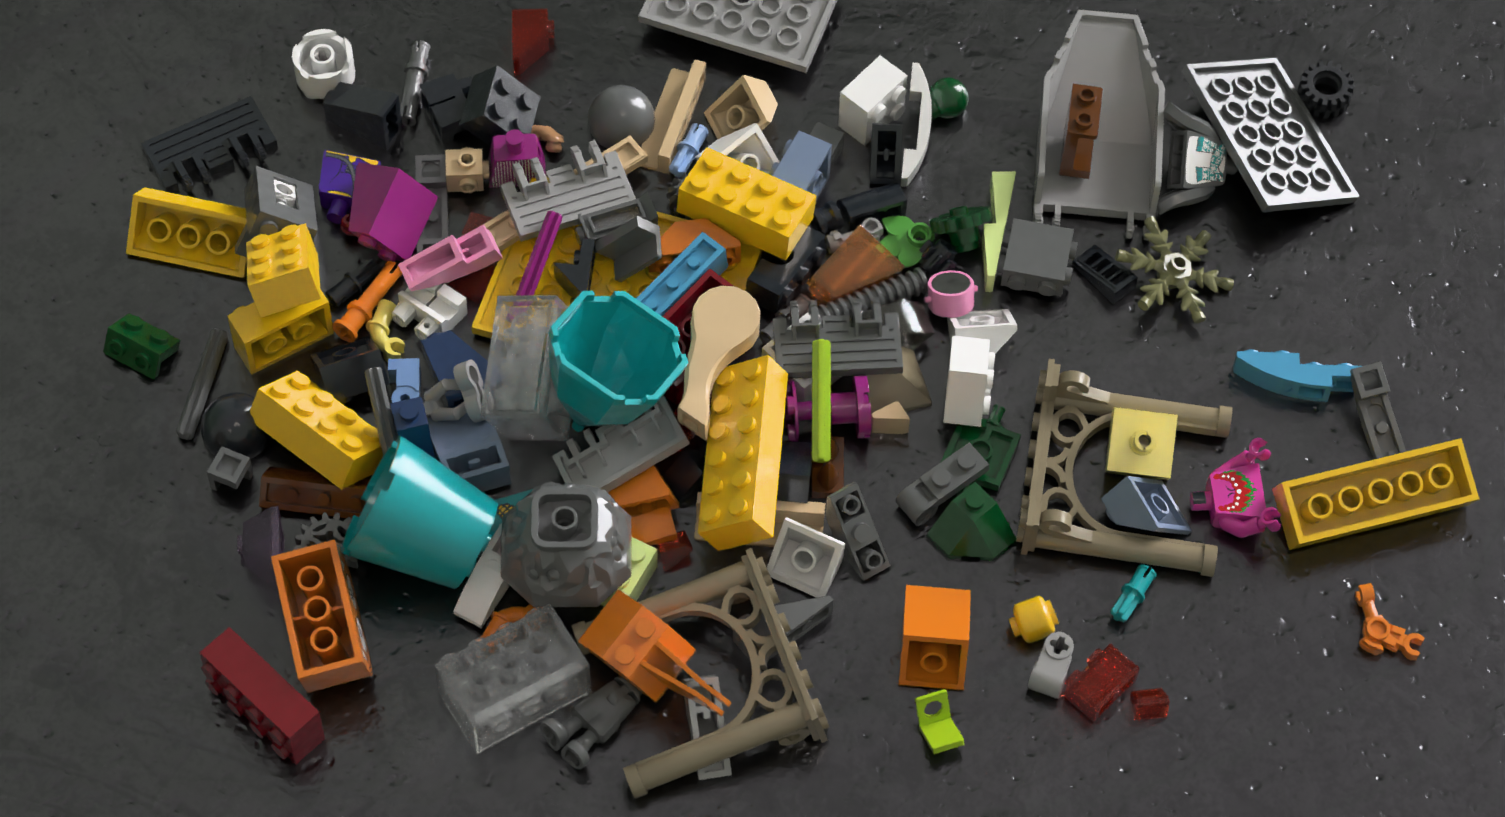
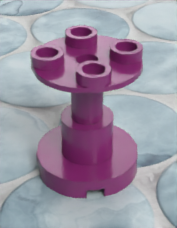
[784,375,872,442]

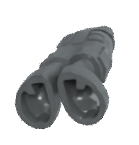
[540,676,643,769]

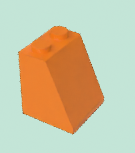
[898,585,971,690]

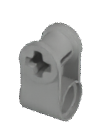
[1027,632,1074,699]

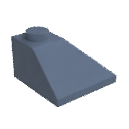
[1101,476,1192,535]

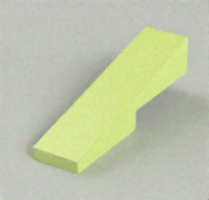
[981,171,1016,292]

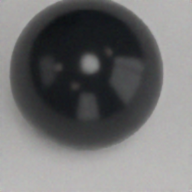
[201,392,271,460]

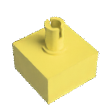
[1105,407,1178,481]

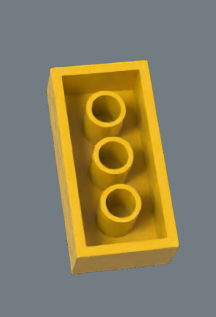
[676,147,817,260]
[250,371,383,490]

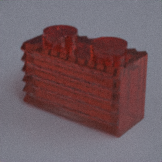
[1064,644,1139,722]

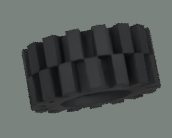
[1297,61,1354,118]

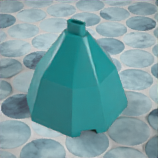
[548,291,688,432]

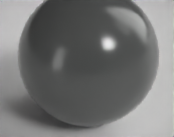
[588,85,655,149]

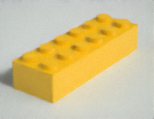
[697,355,788,551]
[1272,438,1479,550]

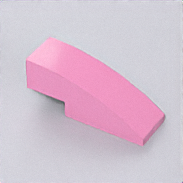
[398,225,503,292]

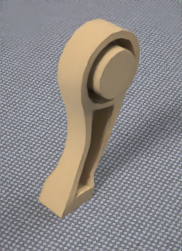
[678,286,760,441]

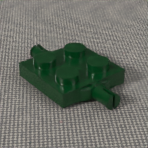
[941,404,1021,496]

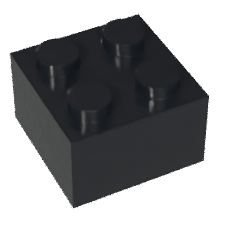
[460,66,540,147]

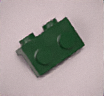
[103,313,181,379]

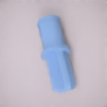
[669,123,709,178]

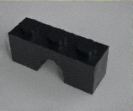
[745,226,826,313]

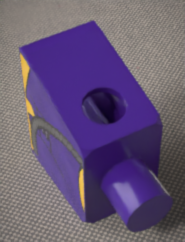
[319,150,381,224]

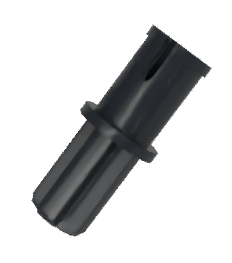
[325,259,382,308]

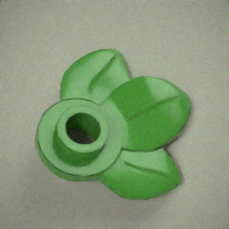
[875,216,935,268]

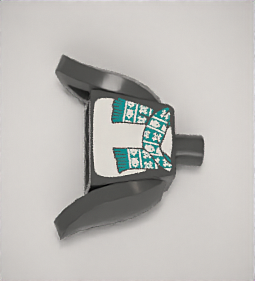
[1157,101,1238,215]

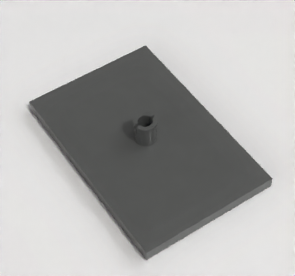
[1181,58,1359,212]

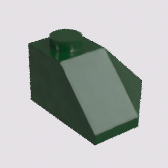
[926,482,1017,561]

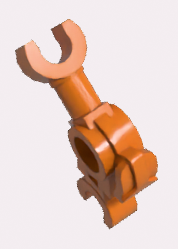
[1355,583,1424,660]

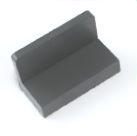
[595,216,662,282]

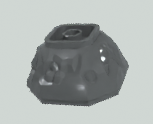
[500,481,632,607]

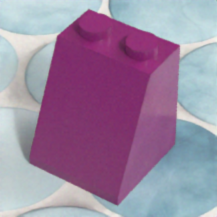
[348,162,438,262]

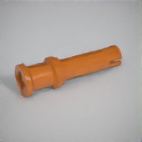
[332,261,403,342]

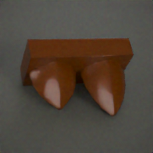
[812,436,844,498]

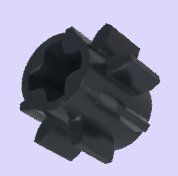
[919,238,957,275]

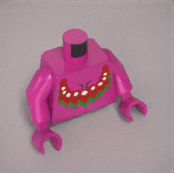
[1190,438,1281,538]

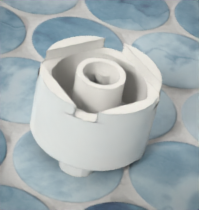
[292,29,355,99]

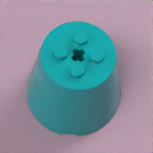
[341,435,498,589]

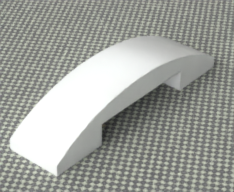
[901,62,932,187]

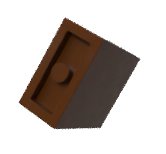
[1059,83,1103,179]

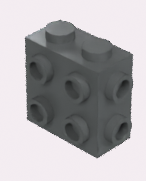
[997,218,1078,296]

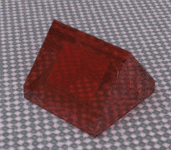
[1130,688,1169,720]

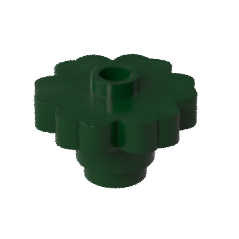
[929,206,992,253]

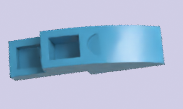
[1233,349,1361,402]

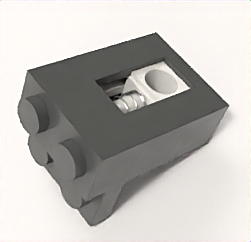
[235,166,318,257]

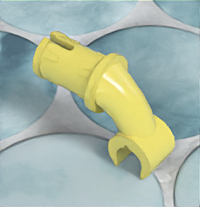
[366,299,405,362]

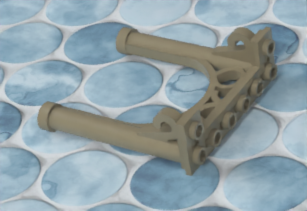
[1016,359,1232,577]
[572,548,829,799]

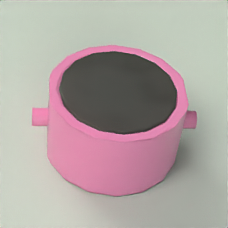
[924,270,978,318]

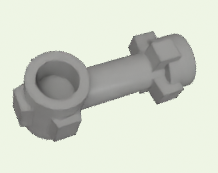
[825,218,883,254]

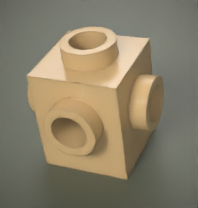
[445,147,490,193]

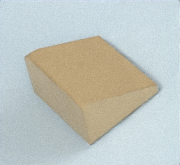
[871,401,910,434]

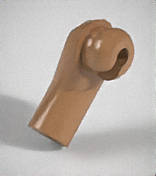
[531,125,564,153]

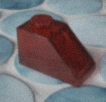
[512,9,555,76]

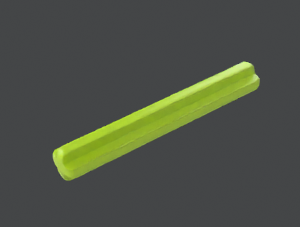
[812,339,831,463]

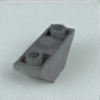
[826,481,891,581]

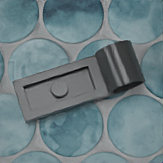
[896,442,989,526]

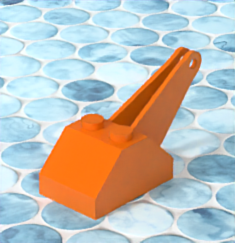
[578,590,732,717]

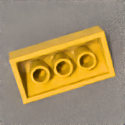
[126,187,247,278]

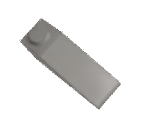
[682,675,732,780]

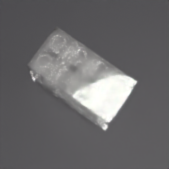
[480,295,571,441]
[435,604,591,754]

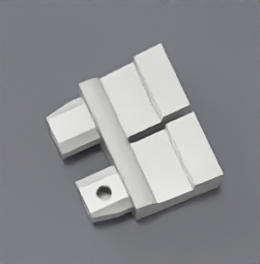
[392,283,468,340]

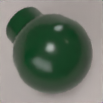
[919,78,969,121]

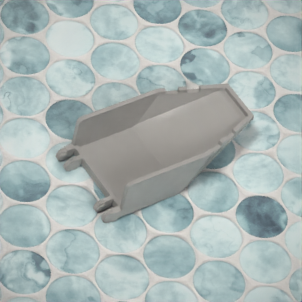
[1033,10,1165,240]

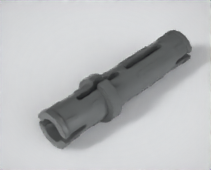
[400,41,430,126]

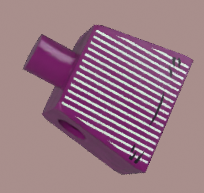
[488,129,546,188]

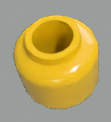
[1009,596,1059,643]

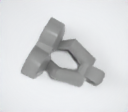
[423,359,493,423]

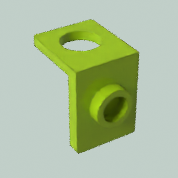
[915,689,964,754]

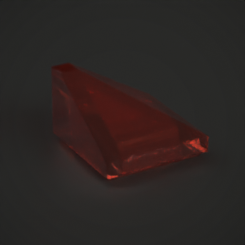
[656,530,693,571]

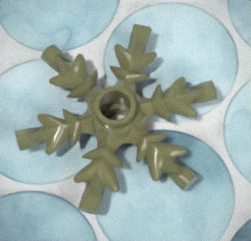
[1115,216,1234,324]

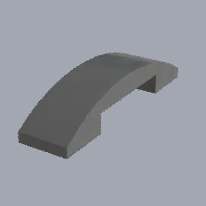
[415,154,448,254]
[1350,361,1410,459]

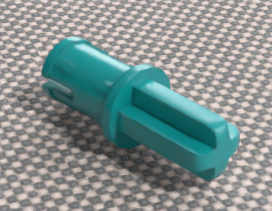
[1110,564,1157,622]

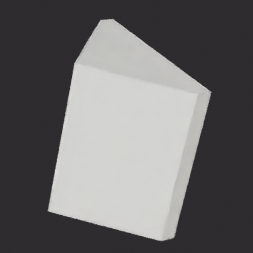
[767,517,845,598]

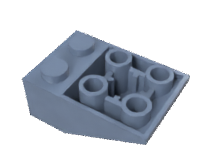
[427,413,511,492]

